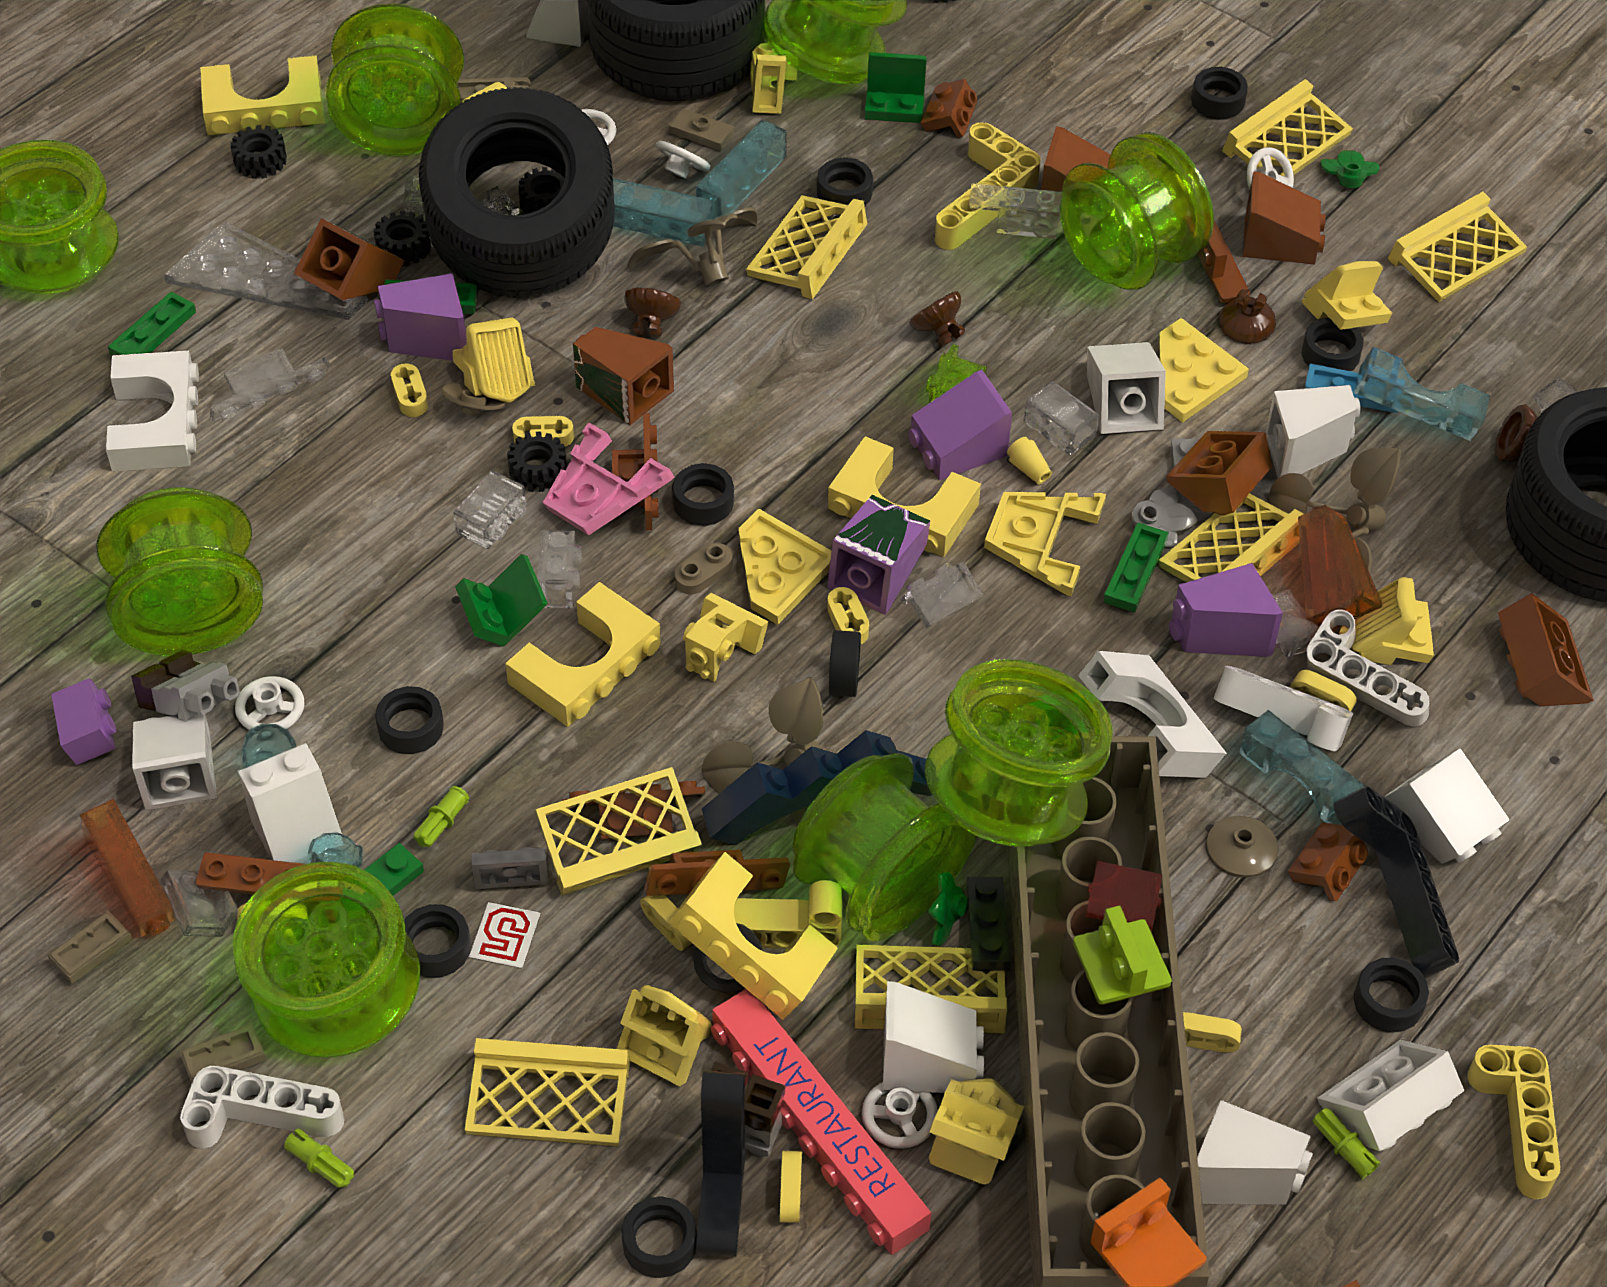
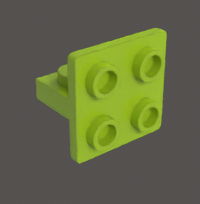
[1073,905,1172,1005]

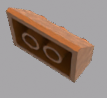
[1166,431,1272,515]
[1497,593,1593,706]

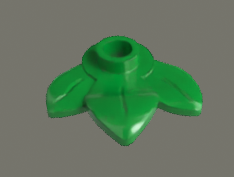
[1320,150,1379,188]
[929,872,967,946]

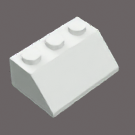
[1317,1040,1464,1151]

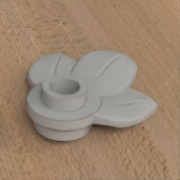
[1131,488,1197,548]

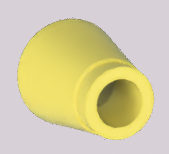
[1007,437,1052,485]

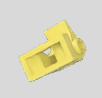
[750,43,799,114]
[683,593,769,682]

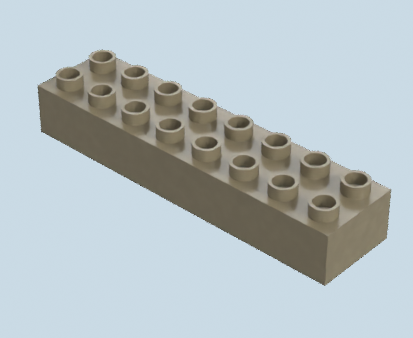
[1004,735,1209,1287]

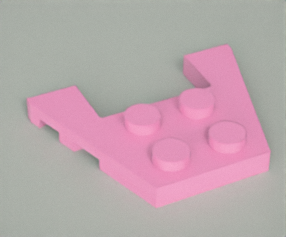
[542,423,674,535]

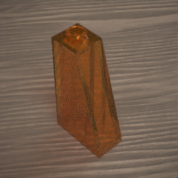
[1298,504,1382,629]
[80,798,175,937]

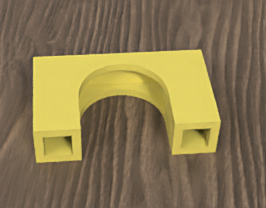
[200,55,324,135]
[828,436,981,557]
[505,582,661,727]
[668,852,838,1020]

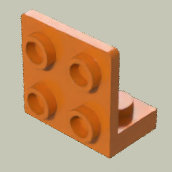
[1090,1177,1207,1287]

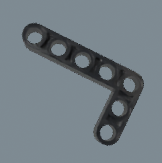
[1333,785,1459,979]
[696,1071,745,1257]

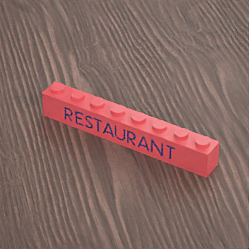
[711,989,931,1255]

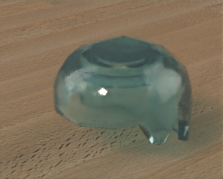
[241,723,296,769]
[308,832,363,881]

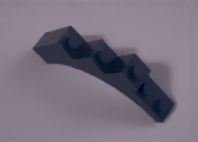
[701,730,940,845]

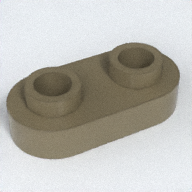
[674,543,733,594]

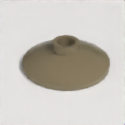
[442,383,505,416]
[1206,816,1278,878]

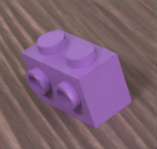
[51,678,117,765]

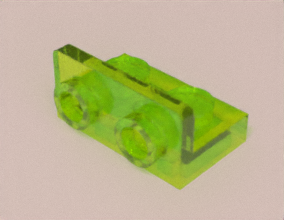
[926,344,987,403]

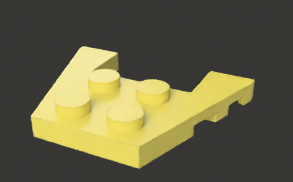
[984,492,1106,596]

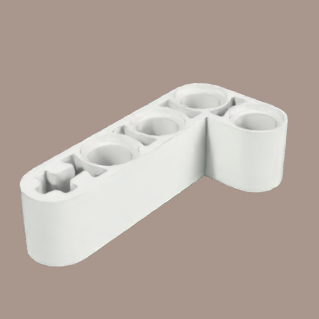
[1307,610,1429,727]
[1214,666,1353,751]
[180,1066,344,1149]

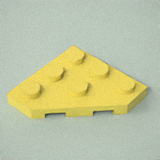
[1158,318,1249,423]
[739,508,832,625]

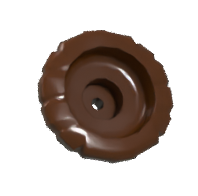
[624,287,681,338]
[1219,289,1276,344]
[909,291,965,347]
[1494,404,1537,461]

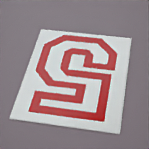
[469,902,541,968]

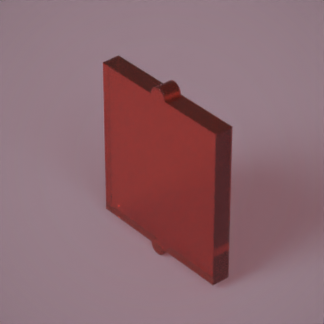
[1086,861,1163,930]

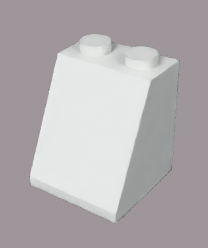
[526,0,589,47]
[1087,342,1166,434]
[1266,385,1360,478]
[132,714,217,810]
[238,743,345,863]
[1384,749,1509,864]
[883,981,984,1093]
[1197,1100,1313,1205]

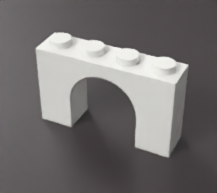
[106,350,199,471]
[1078,651,1227,778]

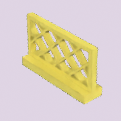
[1222,79,1353,177]
[1388,192,1527,302]
[746,195,867,299]
[1159,493,1305,582]
[535,767,702,895]
[855,945,1007,1033]
[465,1038,630,1146]

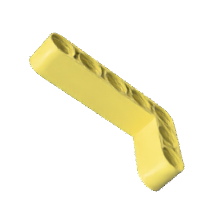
[935,122,1041,250]

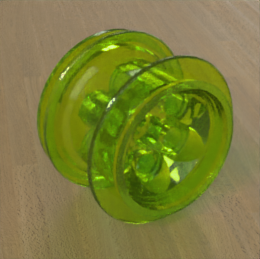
[763,0,907,84]
[326,3,464,155]
[1060,132,1214,290]
[0,140,119,294]
[96,487,263,656]
[925,659,1113,847]
[793,753,977,941]
[233,862,420,1058]

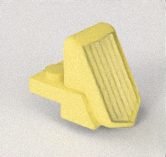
[1301,261,1392,330]
[452,318,535,403]
[1339,577,1434,665]
[617,985,712,1086]
[929,1078,1024,1184]

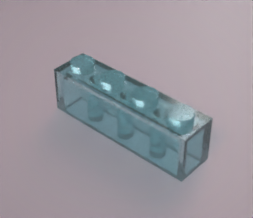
[696,119,787,219]
[613,178,714,246]

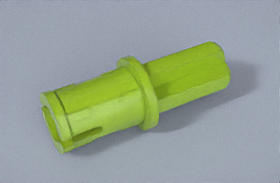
[413,786,469,848]
[1313,1108,1381,1180]
[284,1129,354,1188]

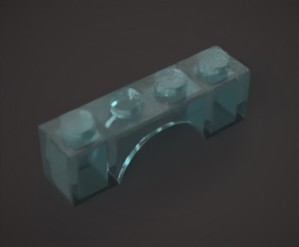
[1353,347,1490,441]
[1239,710,1365,825]

